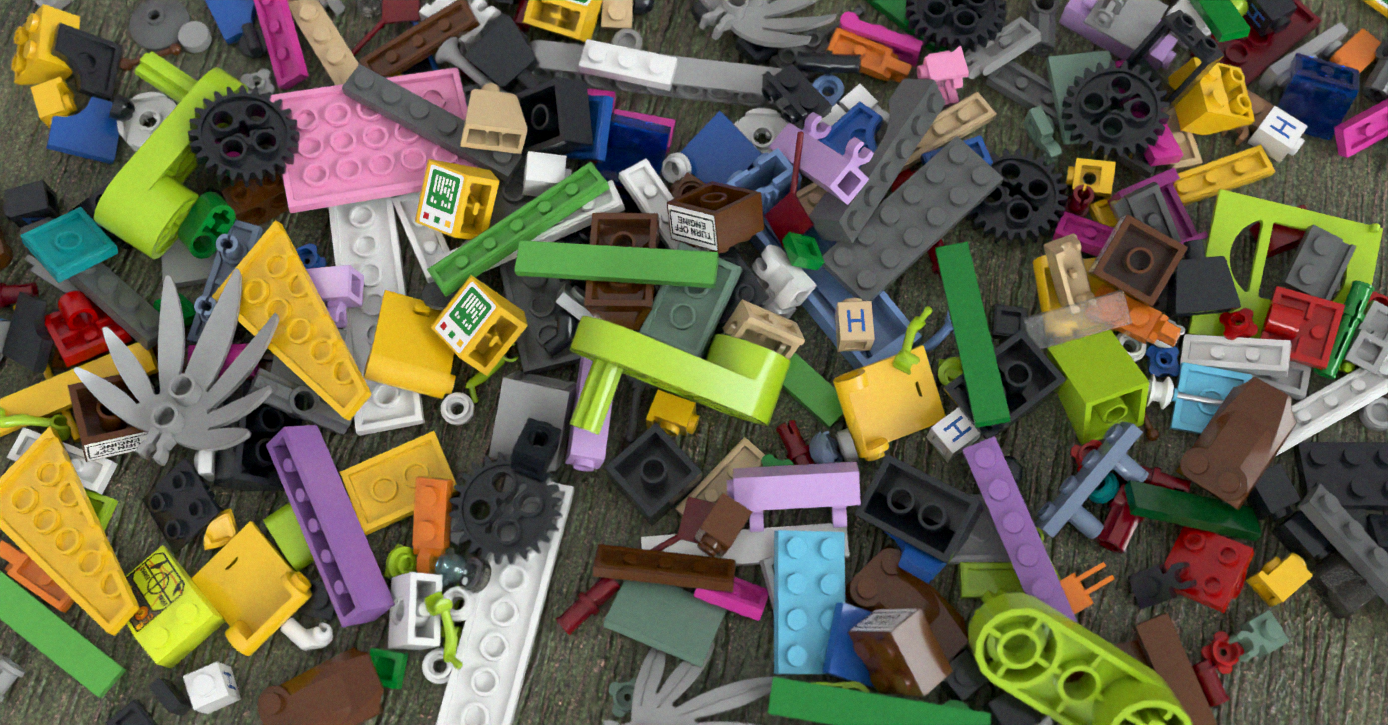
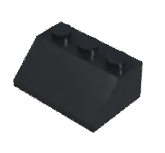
[213,380,304,491]
[854,454,984,564]

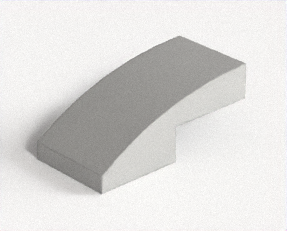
[1343,300,1388,374]

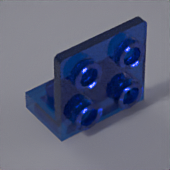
[1276,52,1359,140]
[595,113,671,188]

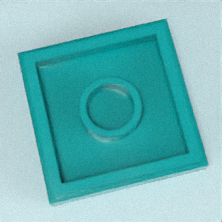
[20,207,118,283]

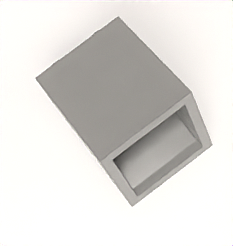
[489,370,577,473]

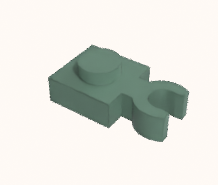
[1023,105,1062,166]
[1228,610,1289,661]

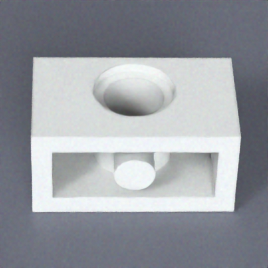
[388,572,443,650]

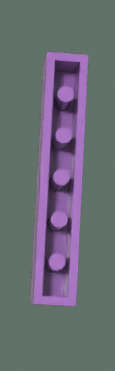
[266,425,395,627]
[962,436,1078,623]

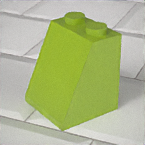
[1047,327,1149,446]

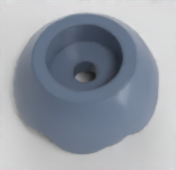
[809,431,843,464]

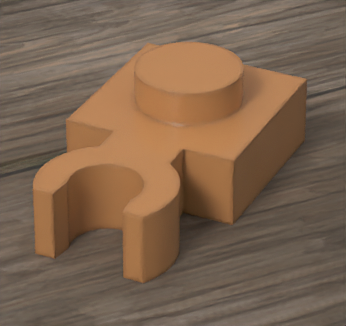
[1220,89,1274,146]

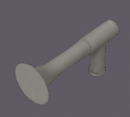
[435,37,508,93]

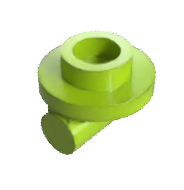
[937,357,963,386]
[383,544,417,580]

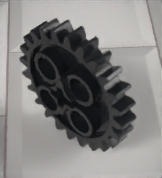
[905,0,1007,52]
[1061,60,1170,162]
[188,85,300,188]
[966,148,1068,246]
[449,452,563,565]

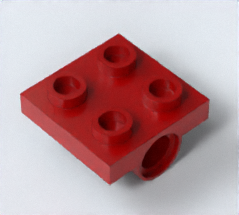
[1259,286,1345,370]
[45,291,132,367]
[1164,526,1254,613]

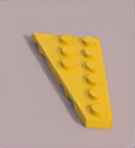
[211,220,372,421]
[0,426,140,636]

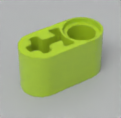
[263,502,314,572]

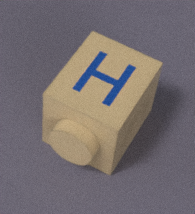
[835,298,875,352]

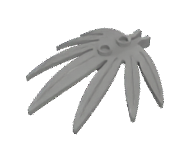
[699,0,837,48]
[74,268,279,466]
[604,643,788,725]

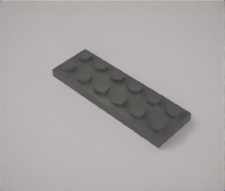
[822,136,1004,301]

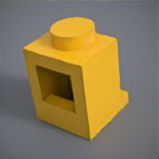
[31,77,77,129]
[1066,158,1116,198]
[646,389,700,437]
[1245,553,1313,607]

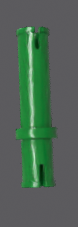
[1313,280,1375,380]

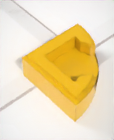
[204,508,239,550]

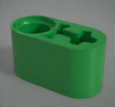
[178,192,236,259]

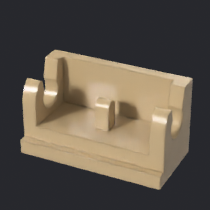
[1043,233,1096,314]
[723,299,805,360]

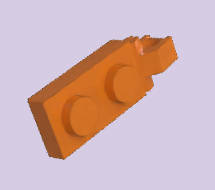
[825,27,912,83]
[1085,284,1181,347]
[412,476,453,574]
[0,540,75,613]

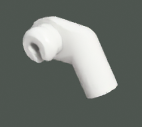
[280,618,333,651]

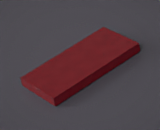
[1190,0,1322,87]

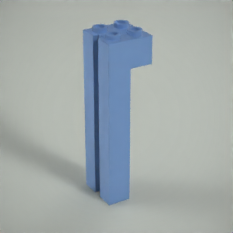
[726,148,922,370]

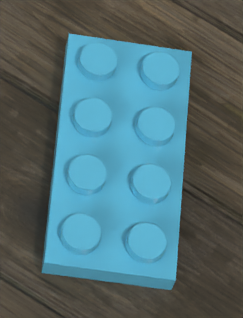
[774,530,845,674]

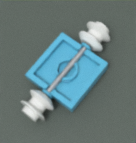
[1146,362,1252,435]

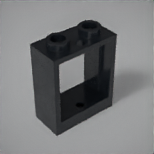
[1119,10,1225,110]

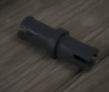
[797,50,861,76]

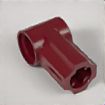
[1094,480,1145,554]

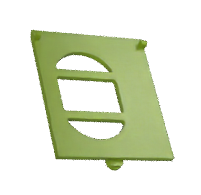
[1187,189,1383,373]

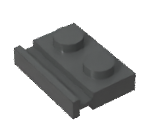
[1110,182,1181,242]
[1280,224,1357,300]

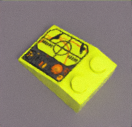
[125,545,226,669]

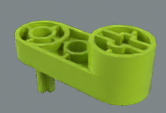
[94,51,248,260]
[569,316,791,435]
[968,587,1192,725]

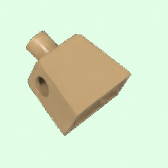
[460,83,527,154]

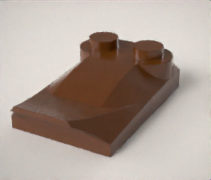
[584,213,660,331]
[1176,377,1297,510]
[845,544,969,662]
[257,647,384,725]

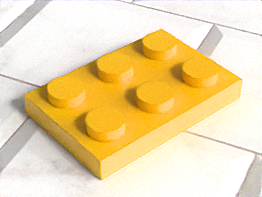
[340,431,460,535]

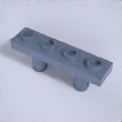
[187,220,263,344]
[1034,422,1149,540]

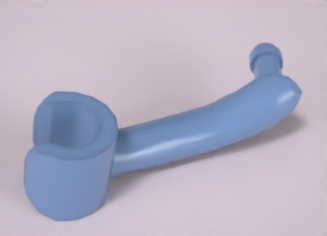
[922,311,953,367]

